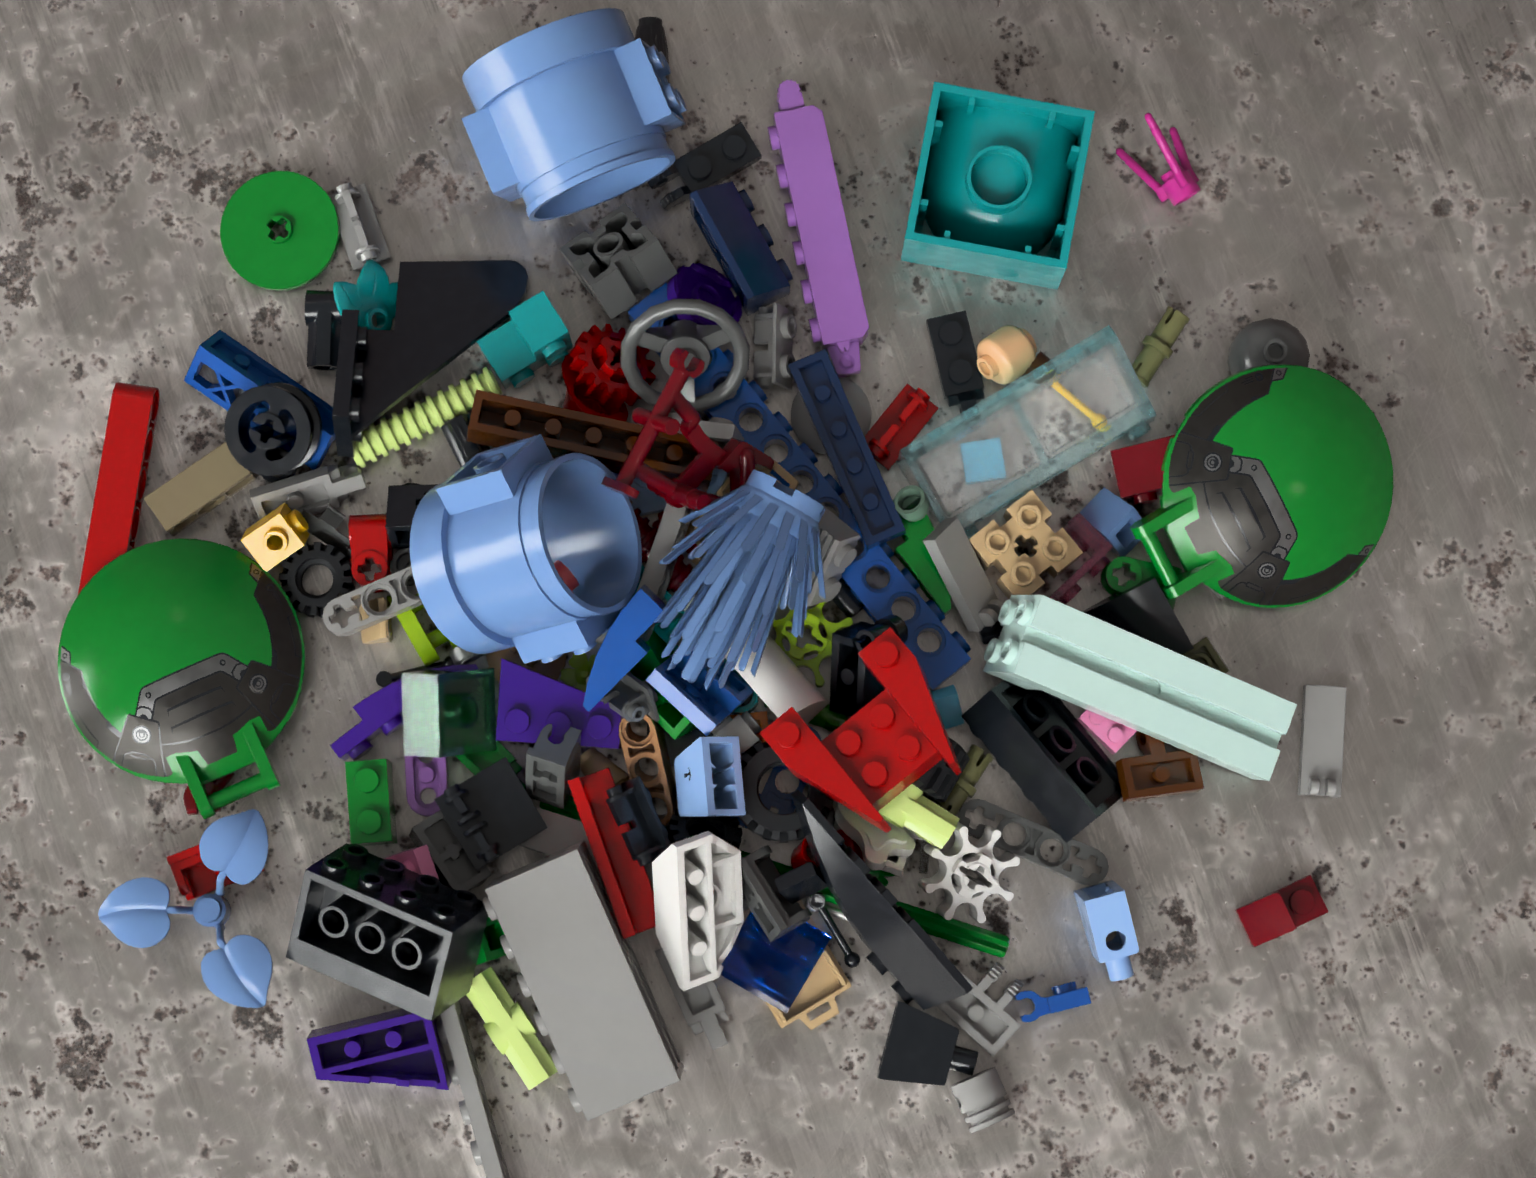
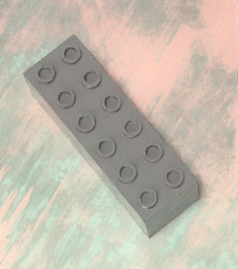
[483,840,684,1121]

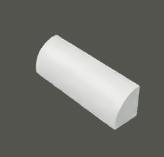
[684,596,829,724]

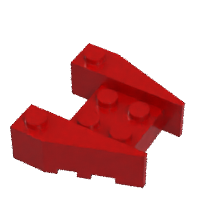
[760,627,962,833]

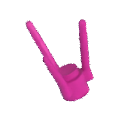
[1116,113,1201,207]

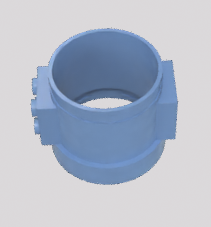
[462,8,687,221]
[410,434,642,664]

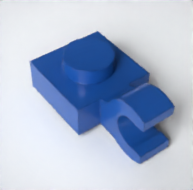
[1015,981,1091,1022]

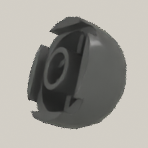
[1227,318,1310,375]

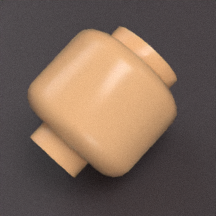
[977,325,1037,385]

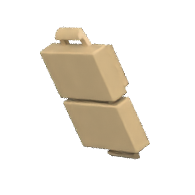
[733,900,851,1030]

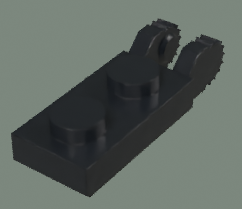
[648,122,762,210]

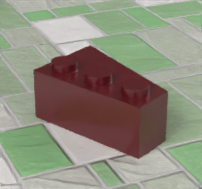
[1110,435,1175,506]

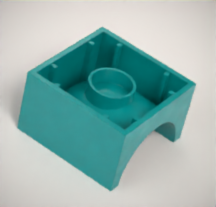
[901,82,1095,290]

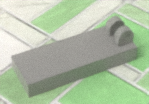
[923,517,1004,632]
[1298,684,1347,798]

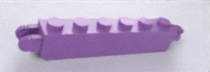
[767,79,869,377]

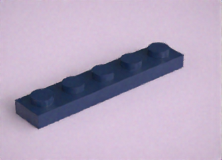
[788,349,906,550]

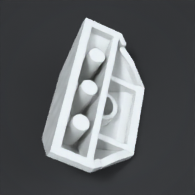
[652,831,744,991]

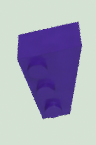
[496,658,623,749]

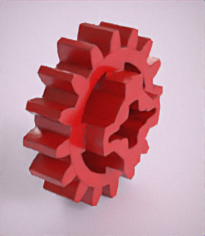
[569,324,656,408]

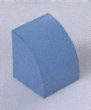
[1077,487,1142,557]

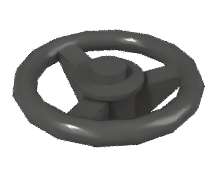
[620,298,750,413]

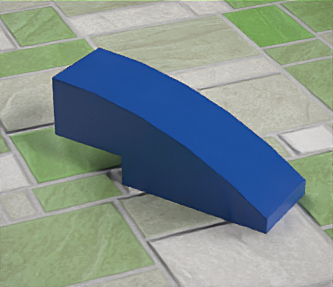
[583,584,666,712]

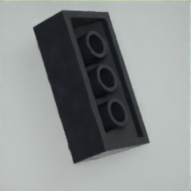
[961,680,1122,843]

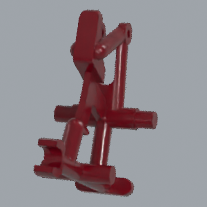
[601,347,774,511]

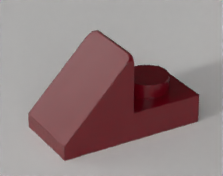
[1235,875,1328,947]

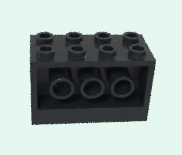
[286,843,488,1021]

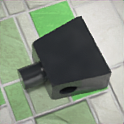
[876,1001,978,1086]

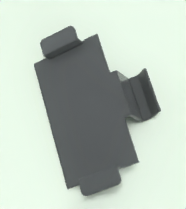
[302,505,351,559]

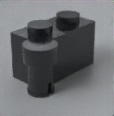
[829,615,908,717]

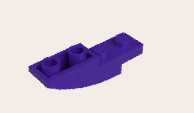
[330,664,484,761]

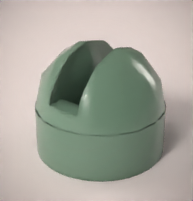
[894,485,930,522]

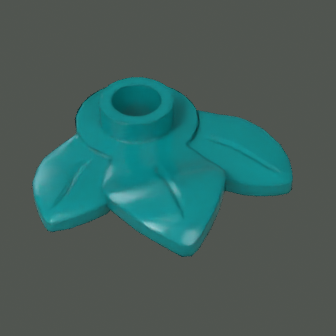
[333,259,398,330]

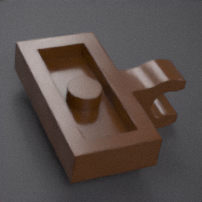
[1115,731,1204,802]

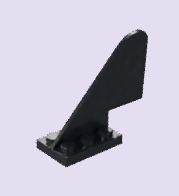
[332,260,528,457]

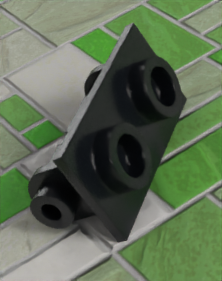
[606,776,671,867]

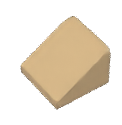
[359,597,393,644]

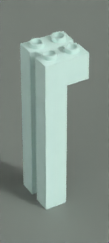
[983,595,1297,781]

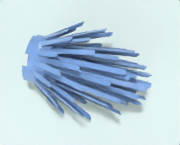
[653,469,826,691]

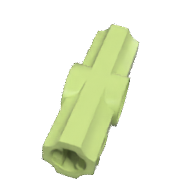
[878,784,960,849]
[466,967,558,1090]

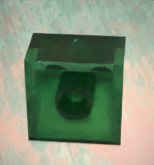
[401,668,497,758]

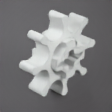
[918,822,1020,923]

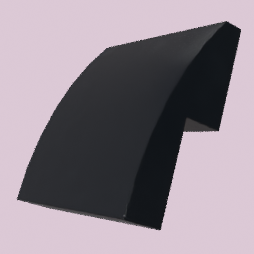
[1082,576,1194,655]

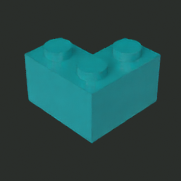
[477,291,573,389]

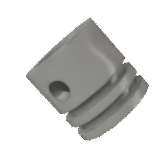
[950,1067,1015,1133]

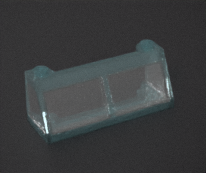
[896,325,1157,539]

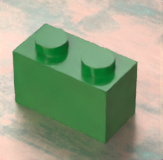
[345,759,397,846]

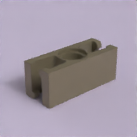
[144,442,256,537]

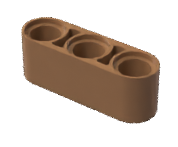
[619,714,678,826]

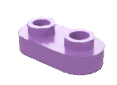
[405,734,449,817]

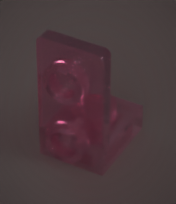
[1049,513,1113,605]

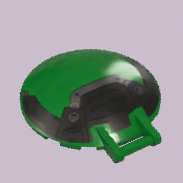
[1130,364,1394,608]
[58,538,306,820]

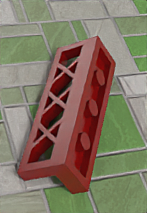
[567,767,655,939]

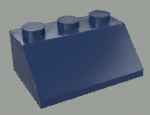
[689,181,793,316]

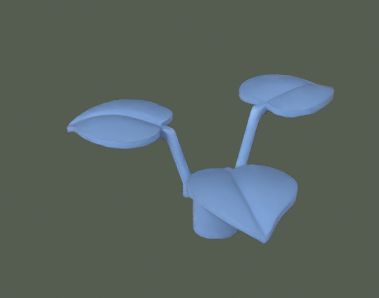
[98,809,273,1008]

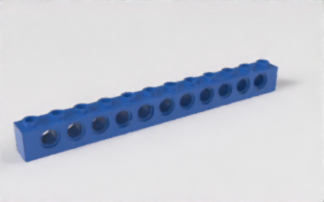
[628,282,971,691]

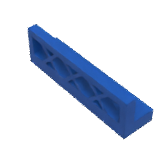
[184,330,335,470]

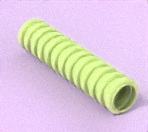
[353,367,503,468]

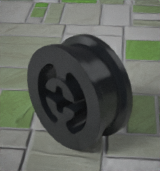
[224,382,322,476]

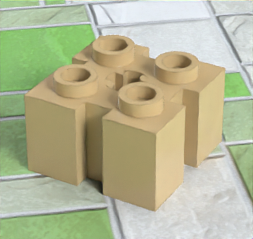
[969,489,1083,599]

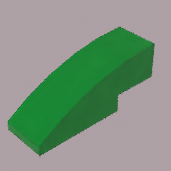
[893,499,951,616]

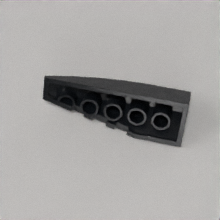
[791,789,973,1010]

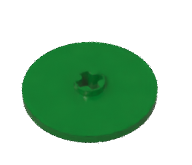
[220,171,340,291]

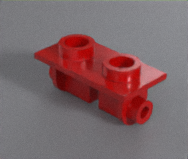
[865,383,939,471]

